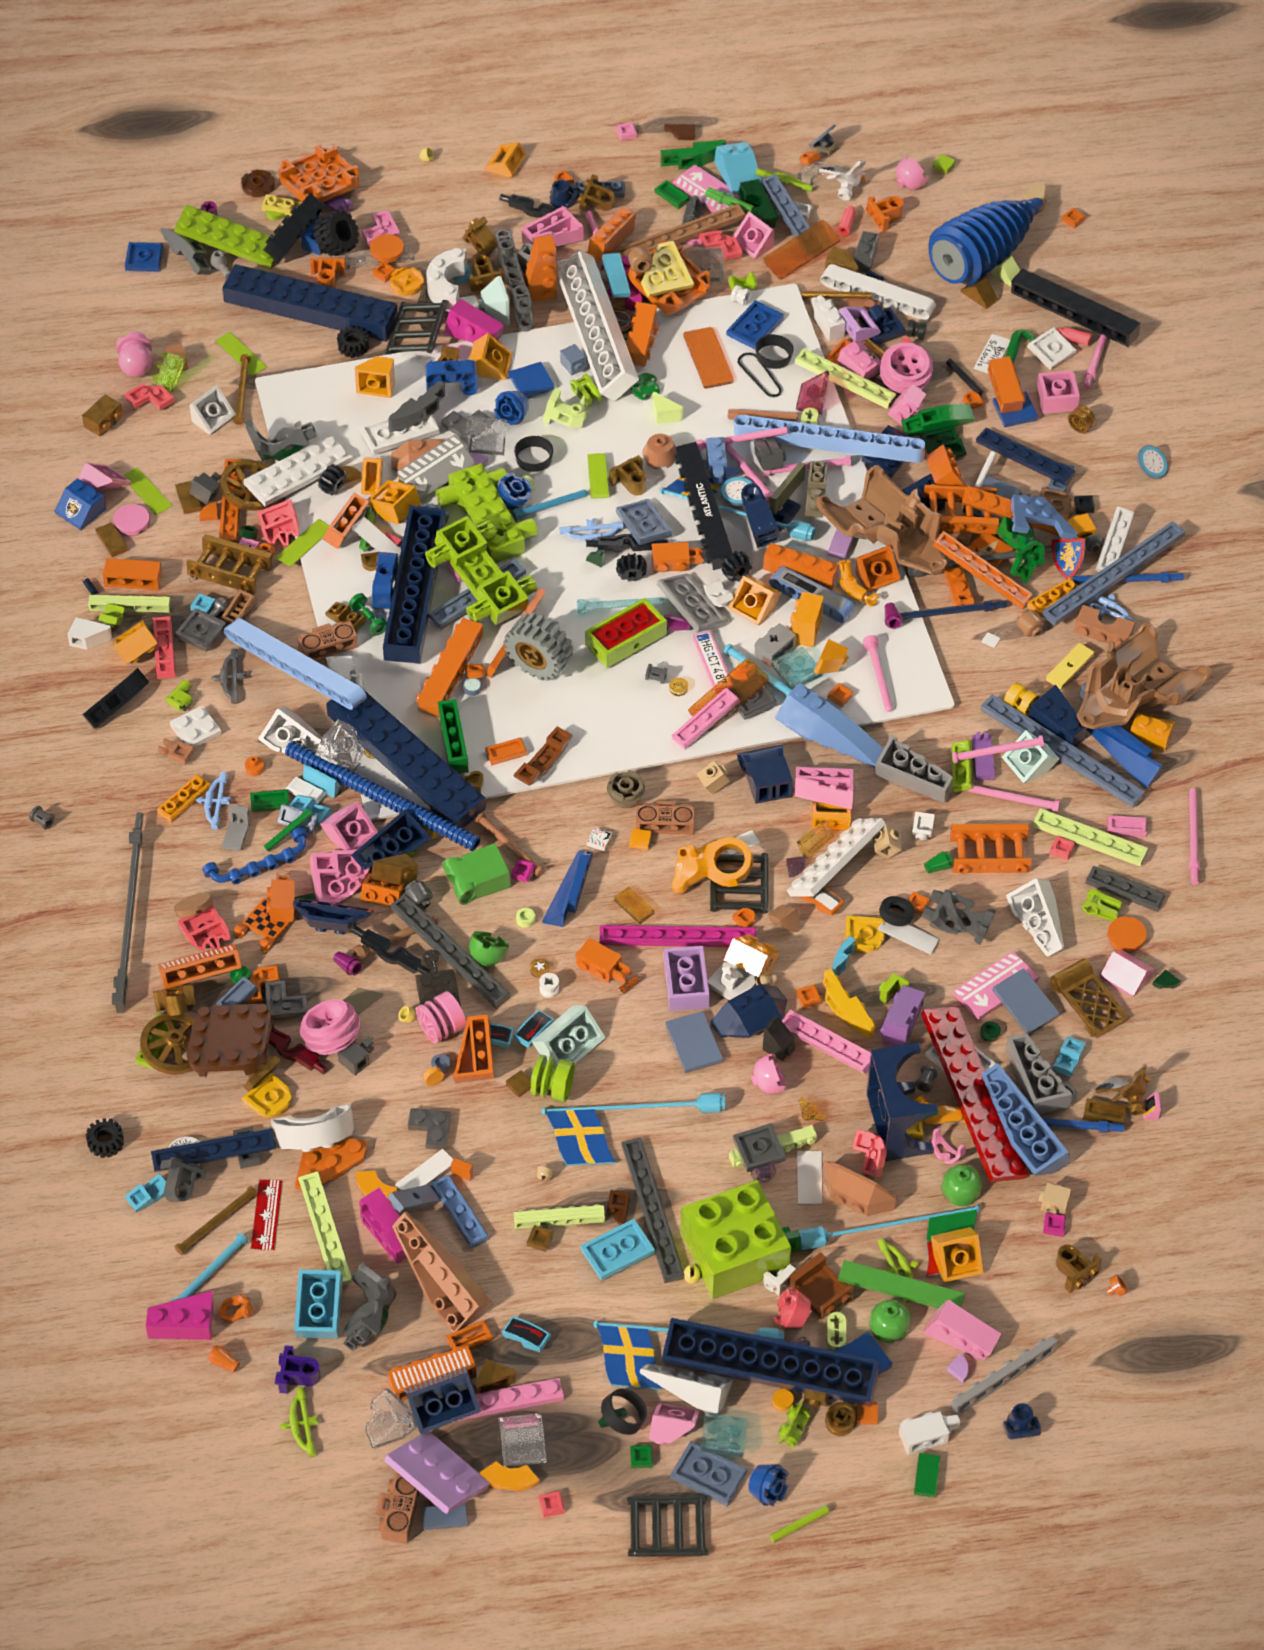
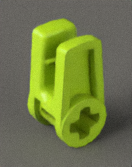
[570,373,602,408]
[1081,889,1122,921]

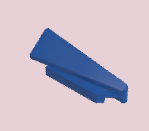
[1087,725,1162,788]
[542,850,593,927]

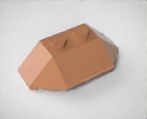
[391,439,445,471]
[822,1161,898,1216]

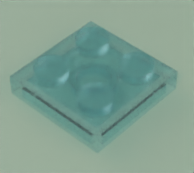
[771,646,823,690]
[700,1413,747,1458]

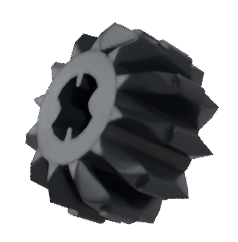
[318,464,347,496]
[721,550,753,582]
[616,553,647,582]

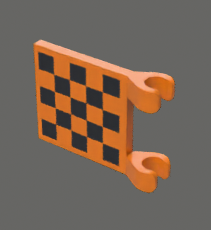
[234,898,296,953]

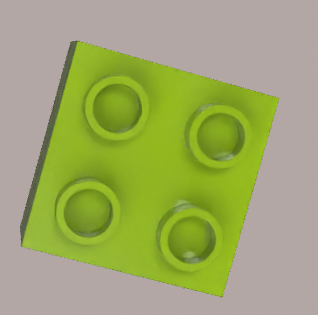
[680,1180,791,1299]

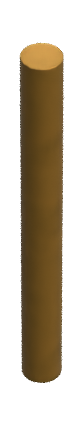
[802,291,871,299]

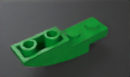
[660,139,726,170]
[901,404,975,437]

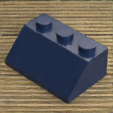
[404,1367,481,1434]

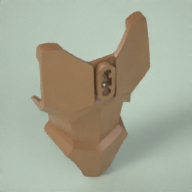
[815,465,947,574]
[1076,622,1212,729]

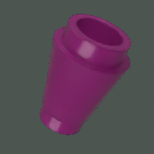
[884,602,903,629]
[664,613,690,631]
[333,951,362,976]

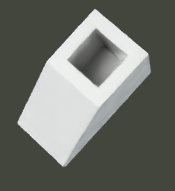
[68,617,112,650]

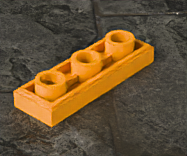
[1027,578,1078,616]
[157,774,211,823]

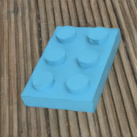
[580,1219,655,1281]

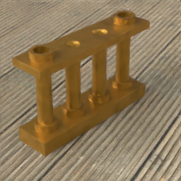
[187,534,272,595]

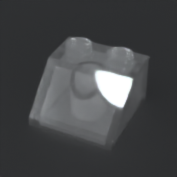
[688,246,724,281]

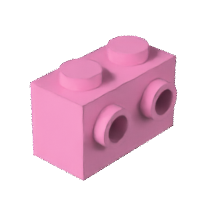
[887,384,926,424]

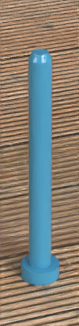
[512,489,588,521]

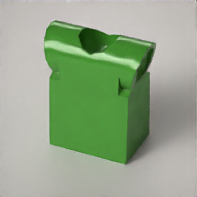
[442,843,511,905]

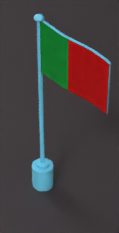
[797,1205,980,1277]

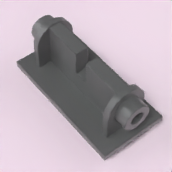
[682,195,704,224]

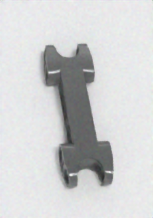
[496,229,534,332]

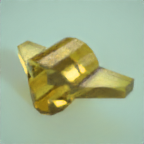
[799,1097,826,1121]

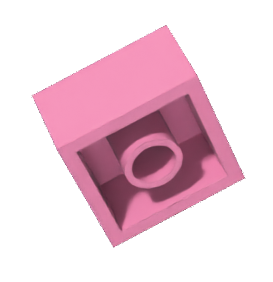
[1036,370,1080,414]

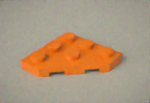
[295,1138,368,1190]

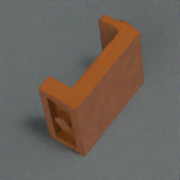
[789,1253,854,1320]

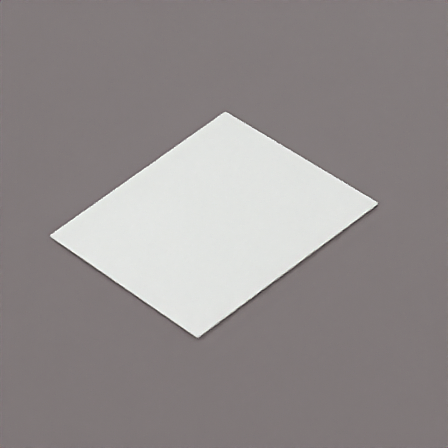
[255,284,954,821]

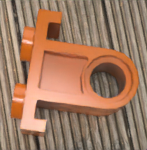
[866,196,903,232]
[310,258,346,288]

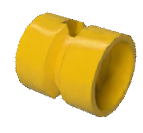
[1004,682,1040,716]

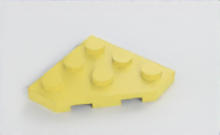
[641,241,694,297]

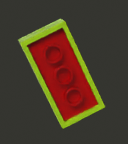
[585,598,667,669]

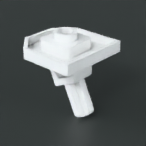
[707,962,756,1000]

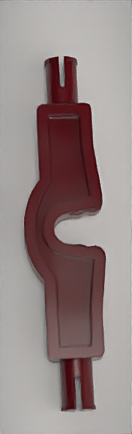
[269,1028,328,1074]

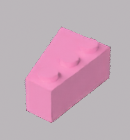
[522,206,583,247]
[795,767,853,809]
[923,1300,1001,1360]

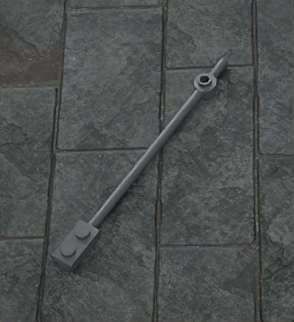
[907,534,1106,578]
[112,812,144,1013]

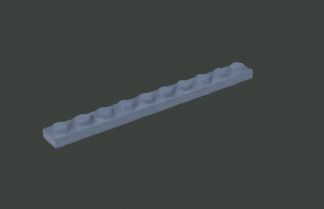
[1042,521,1186,626]
[981,694,1145,808]

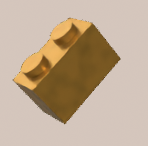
[82,394,123,436]

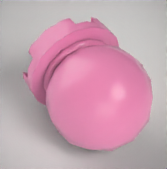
[116,332,153,378]

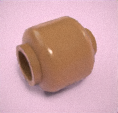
[628,247,653,273]
[1016,609,1044,637]

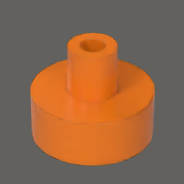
[245,756,264,776]
[1106,1274,1129,1296]

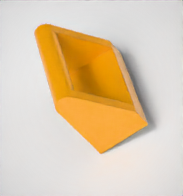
[485,142,526,177]
[812,801,851,830]

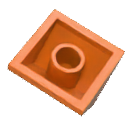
[855,545,901,592]

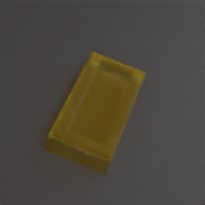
[797,820,834,859]
[614,886,655,924]

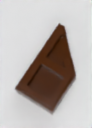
[664,124,695,140]
[607,1190,631,1225]

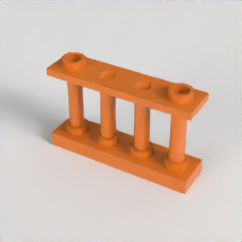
[922,484,999,534]
[950,824,1032,874]

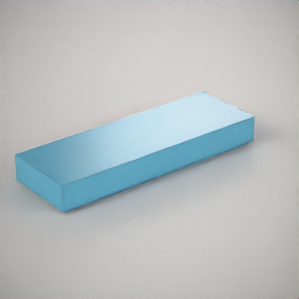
[602,253,631,298]

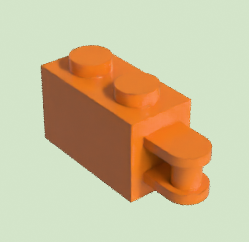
[652,542,704,572]
[266,873,295,922]
[576,938,632,983]

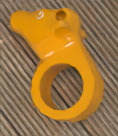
[671,837,754,894]

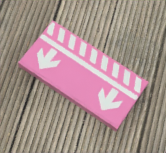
[672,165,740,213]
[953,951,1039,1020]

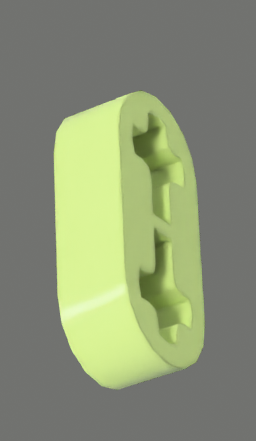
[800,408,818,425]
[827,1312,846,1351]

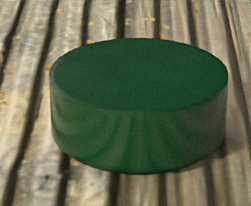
[239,525,258,539]
[980,1021,1001,1042]

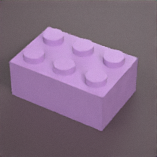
[663,946,709,1011]

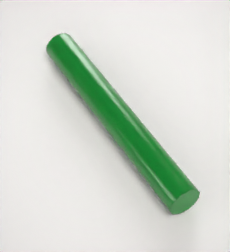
[264,809,313,852]

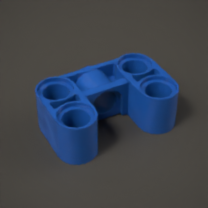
[425,359,478,395]
[372,552,398,610]

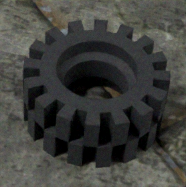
[337,325,369,358]
[86,1118,124,1158]

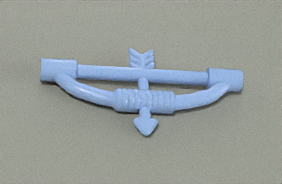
[559,518,623,548]
[1087,594,1134,621]
[196,772,231,830]

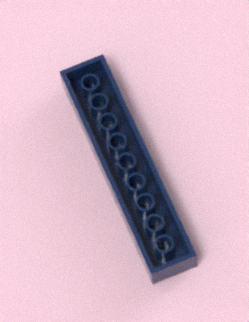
[222,264,398,342]
[383,506,446,664]
[326,681,486,828]
[662,1318,880,1407]

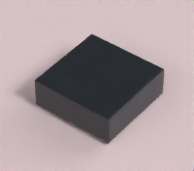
[1074,495,1095,514]

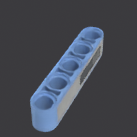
[769,567,855,623]

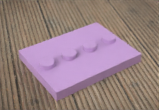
[384,1431,490,1514]

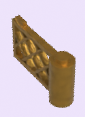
[1050,958,1129,1038]

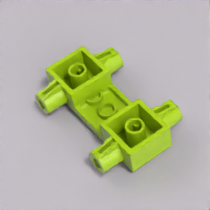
[435,463,538,563]
[425,516,537,625]

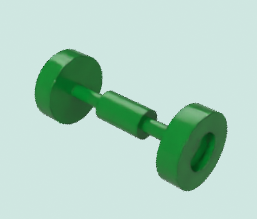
[349,593,387,636]

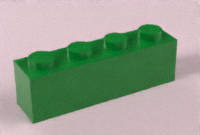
[437,699,469,774]

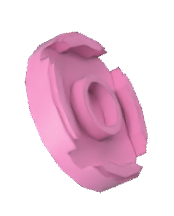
[113,504,150,536]

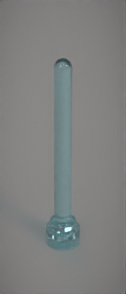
[576,597,665,614]

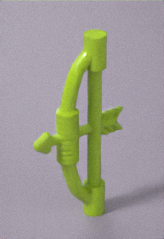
[755,168,813,192]
[877,1238,919,1303]
[280,1387,320,1457]

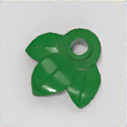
[630,373,660,401]

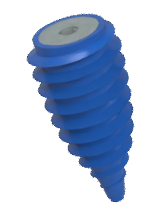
[928,198,1043,284]

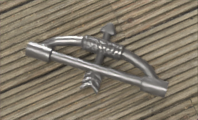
[211,648,246,704]

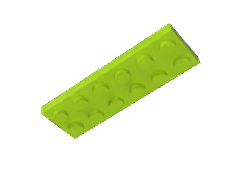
[174,204,274,268]

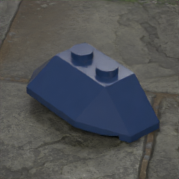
[293,898,374,935]
[710,984,788,1038]

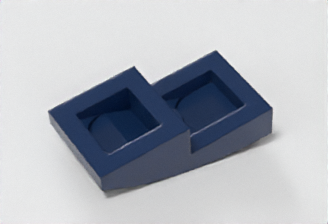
[772,498,801,532]

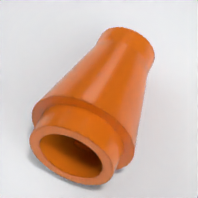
[207,1345,240,1373]

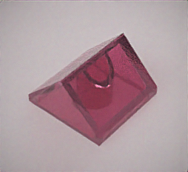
[796,370,830,415]

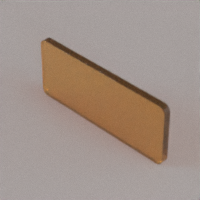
[764,220,840,280]
[683,327,734,389]
[688,658,769,731]

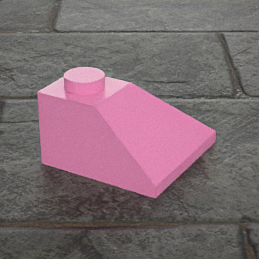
[79,462,132,491]
[320,801,378,850]
[649,1402,700,1445]

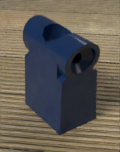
[741,483,781,549]
[737,744,793,804]

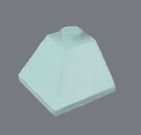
[479,276,510,325]
[1002,730,1059,784]

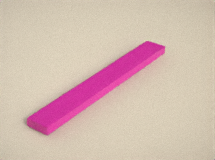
[600,925,756,947]

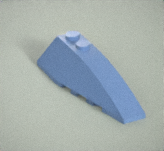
[775,682,883,767]
[981,1063,1070,1176]

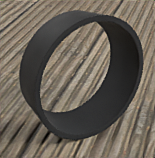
[756,334,794,369]
[514,436,553,472]
[601,1388,647,1435]

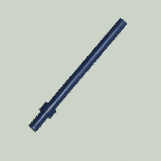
[900,600,1007,620]

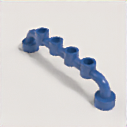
[202,827,308,885]

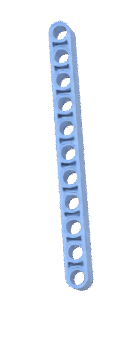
[734,415,925,463]
[224,618,367,710]

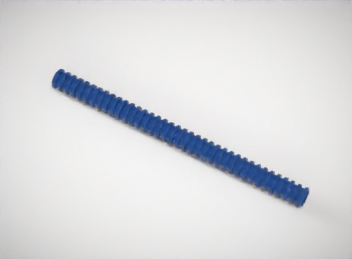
[285,740,480,851]

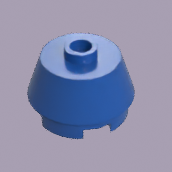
[494,391,529,425]
[497,473,532,509]
[748,1464,789,1506]

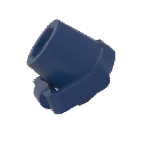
[550,179,580,209]
[1003,1403,1041,1440]

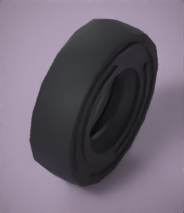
[879,896,915,927]

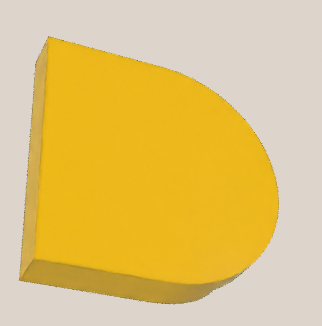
[845,916,885,953]
[242,1072,292,1118]

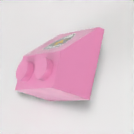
[837,341,881,380]

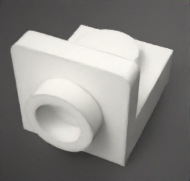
[763,1264,796,1295]

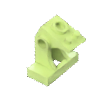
[543,388,588,428]

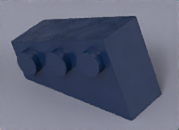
[1029,684,1086,747]

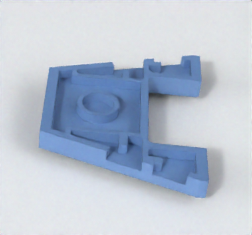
[1011,494,1078,539]

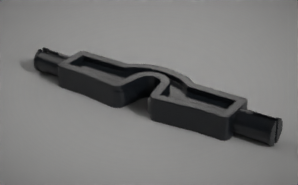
[499,193,559,218]
[586,534,668,552]
[351,925,431,977]

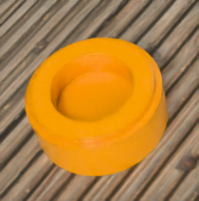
[423,1067,444,1086]
[772,1389,794,1411]

